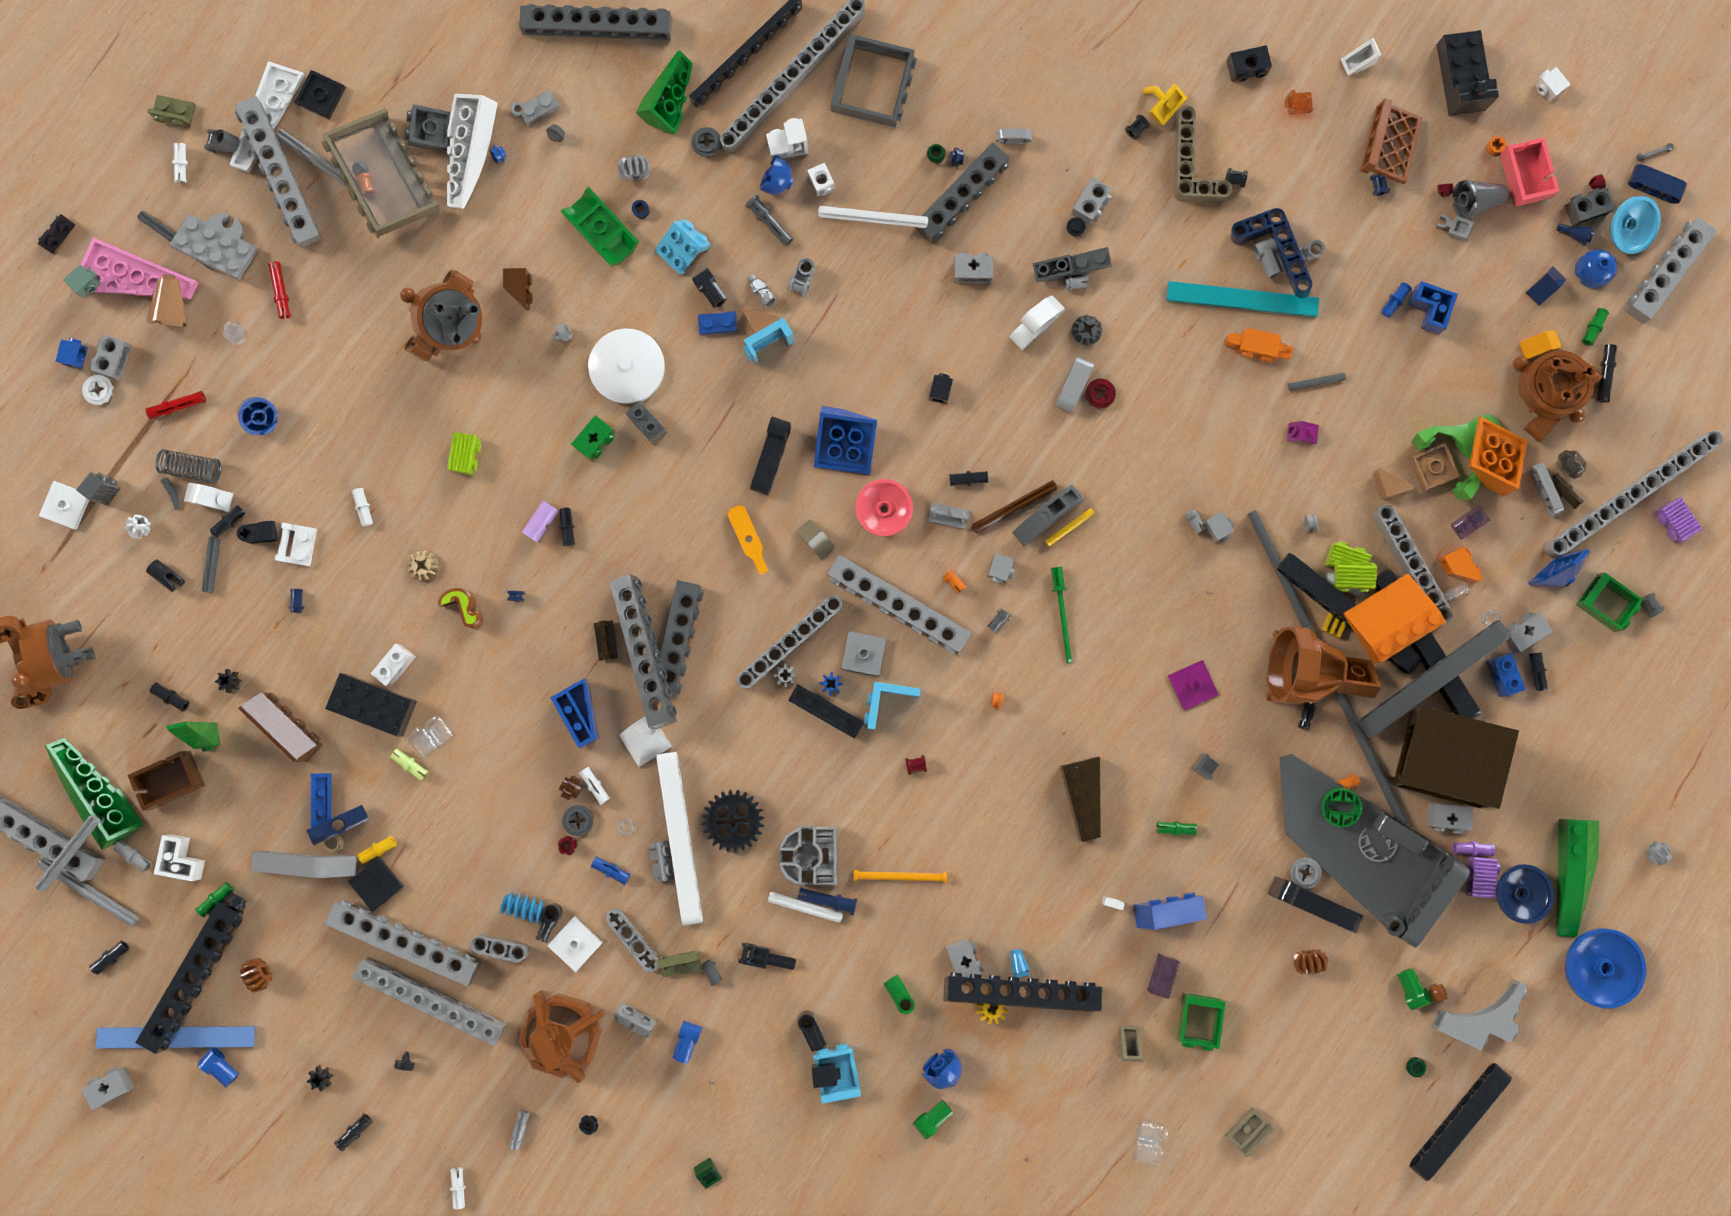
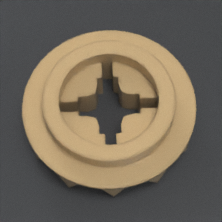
[407,550,438,581]

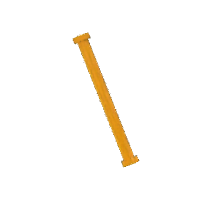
[854,869,947,883]

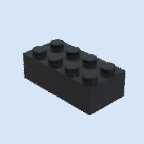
[325,673,417,737]

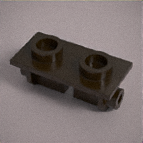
[594,620,618,661]

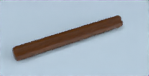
[972,480,1057,534]

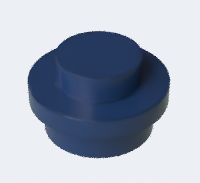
[949,147,964,167]

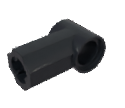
[692,268,727,308]
[798,1010,827,1052]

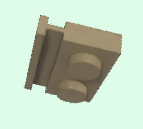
[1225,1107,1274,1157]

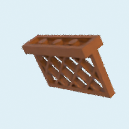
[1360,98,1422,185]

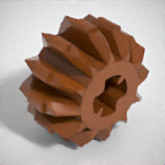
[1294,949,1328,975]
[240,958,272,993]

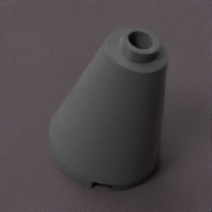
[1452,180,1510,218]

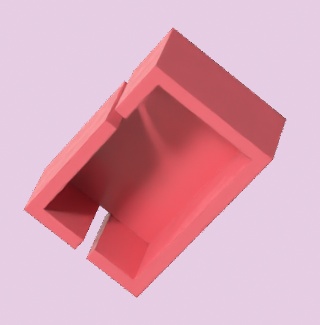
[1500,137,1559,207]

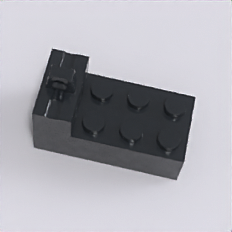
[1436,30,1499,116]

